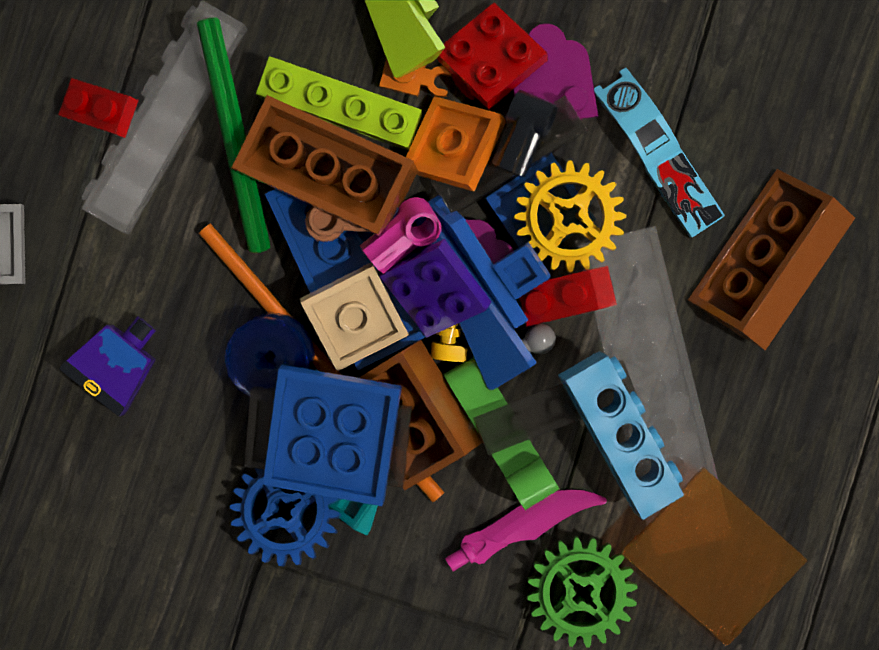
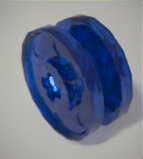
[225,312,315,401]

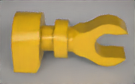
[431,324,467,362]

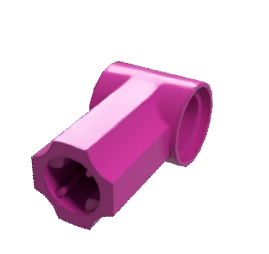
[360,197,441,274]

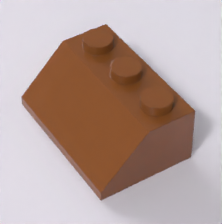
[359,340,484,491]

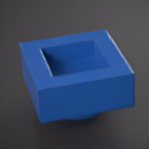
[493,242,551,300]

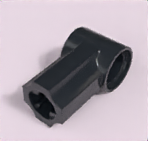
[492,90,558,177]

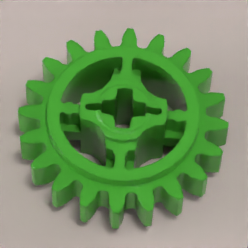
[527,536,638,648]

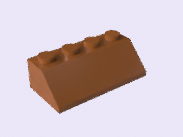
[232,95,418,236]
[688,169,855,350]

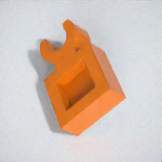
[379,58,451,98]

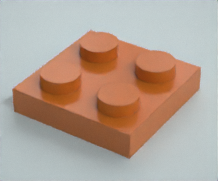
[406,96,506,192]

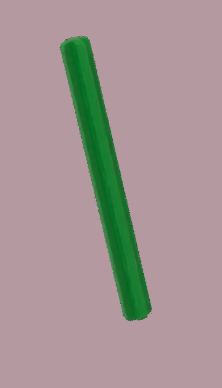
[197,17,271,253]

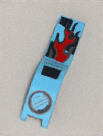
[594,68,725,238]

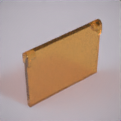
[622,467,808,646]

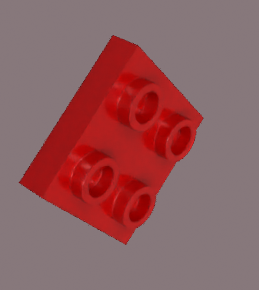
[436,3,548,110]

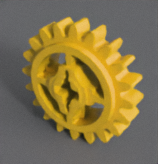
[514,160,626,273]

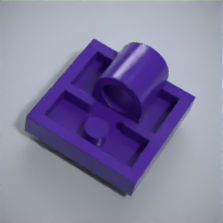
[379,239,492,338]

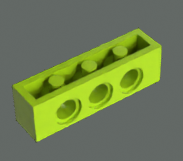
[256,56,422,151]

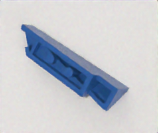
[415,195,537,390]

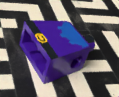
[59,316,156,416]

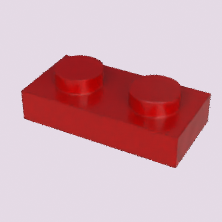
[58,78,139,138]

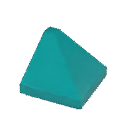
[330,499,378,535]

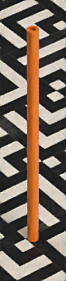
[199,223,445,502]

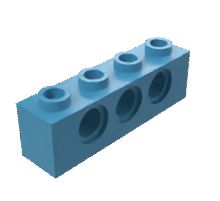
[558,351,685,520]

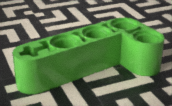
[443,356,560,510]

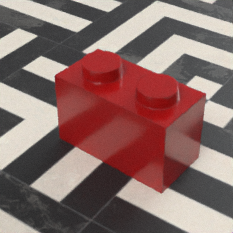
[519,266,617,327]

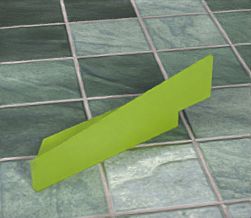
[364,0,445,78]

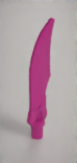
[445,490,607,572]

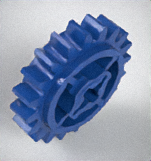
[230,463,341,567]

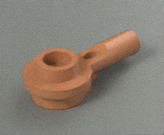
[305,206,369,242]

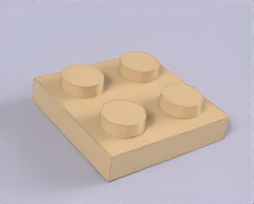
[300,263,409,371]

